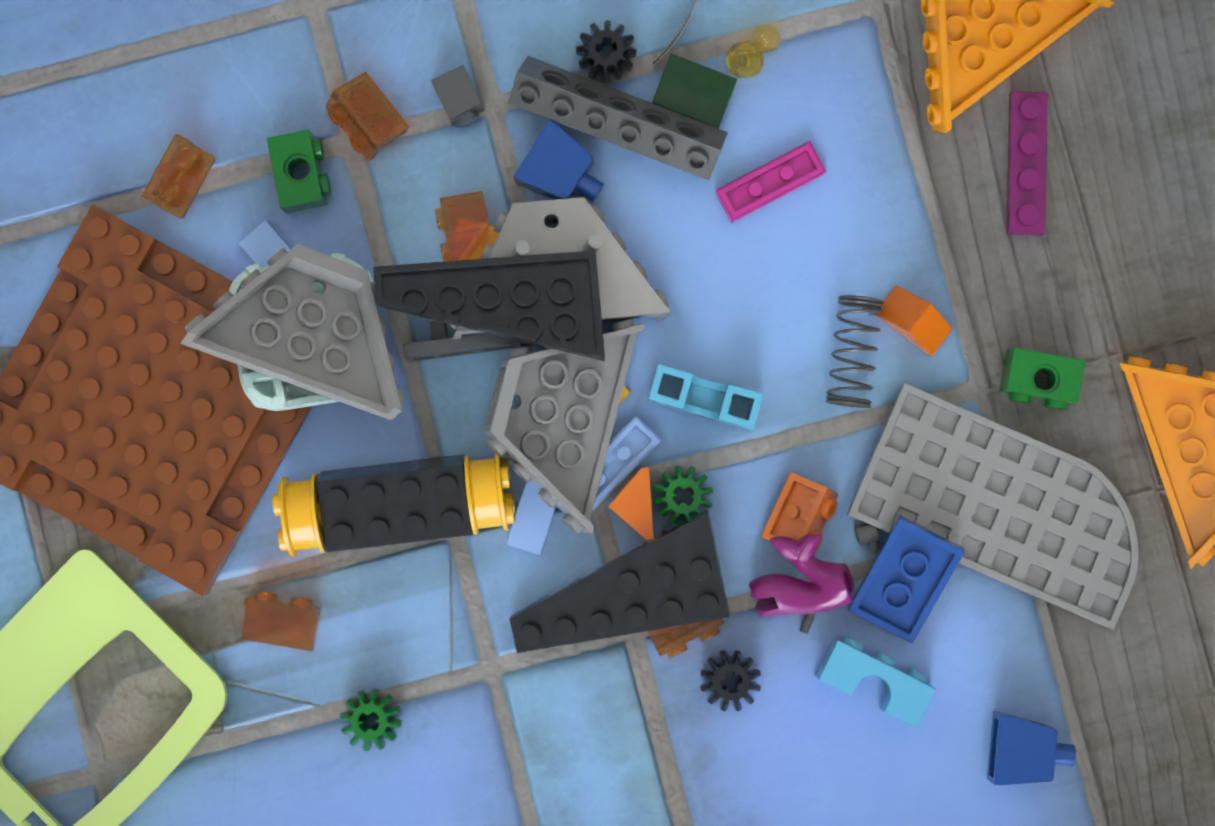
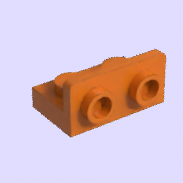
[761,472,838,552]

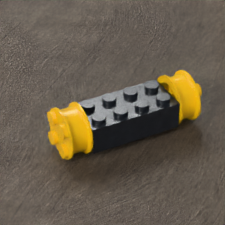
[272,453,515,557]

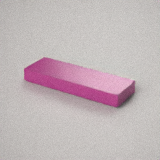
[715,141,826,223]

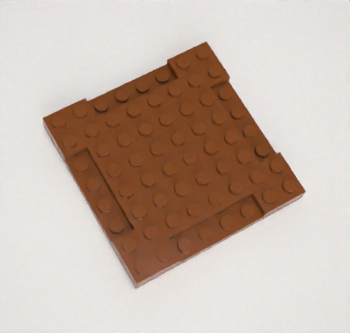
[0,204,313,596]

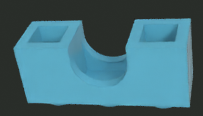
[648,364,764,431]
[815,636,936,728]

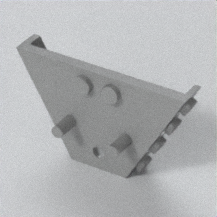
[450,197,671,339]
[180,244,404,421]
[483,319,646,534]

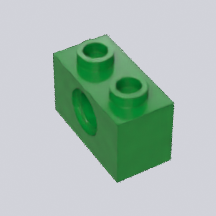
[267,129,331,213]
[999,347,1086,410]

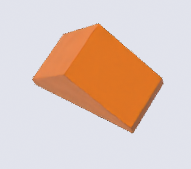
[874,285,953,357]
[608,467,654,540]

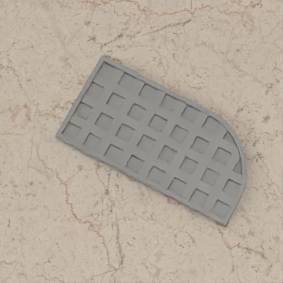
[846,383,1139,630]

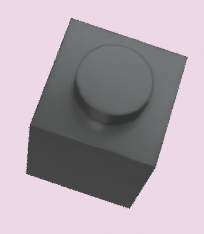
[431,65,484,126]

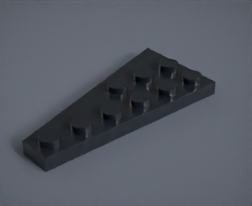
[374,251,605,361]
[509,509,730,653]

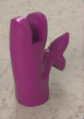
[749,533,855,617]

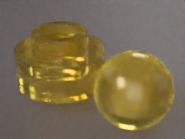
[726,25,780,78]

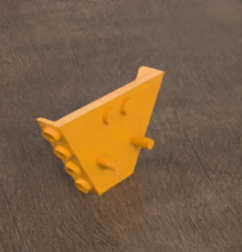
[921,0,1115,134]
[1119,356,1215,569]

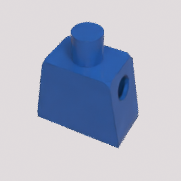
[513,120,604,202]
[987,711,1076,785]

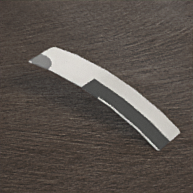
[653,0,699,67]

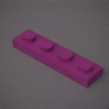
[1006,91,1048,236]

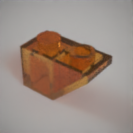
[435,191,490,262]

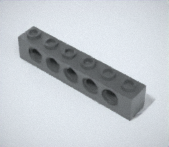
[508,56,728,180]

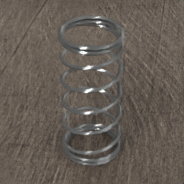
[825,295,884,408]

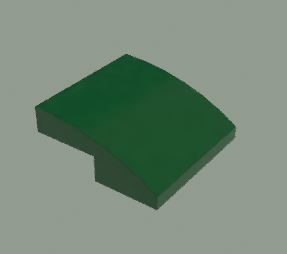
[652,53,737,129]

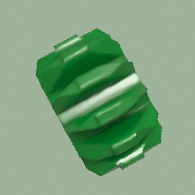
[653,465,713,525]
[340,688,402,751]

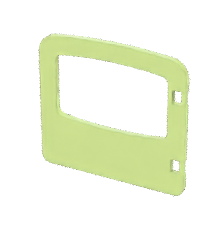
[0,550,228,826]

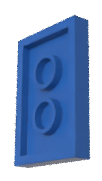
[848,515,965,644]

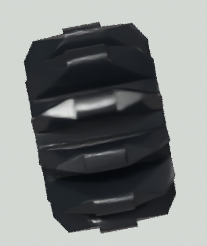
[576,20,637,83]
[700,650,761,711]

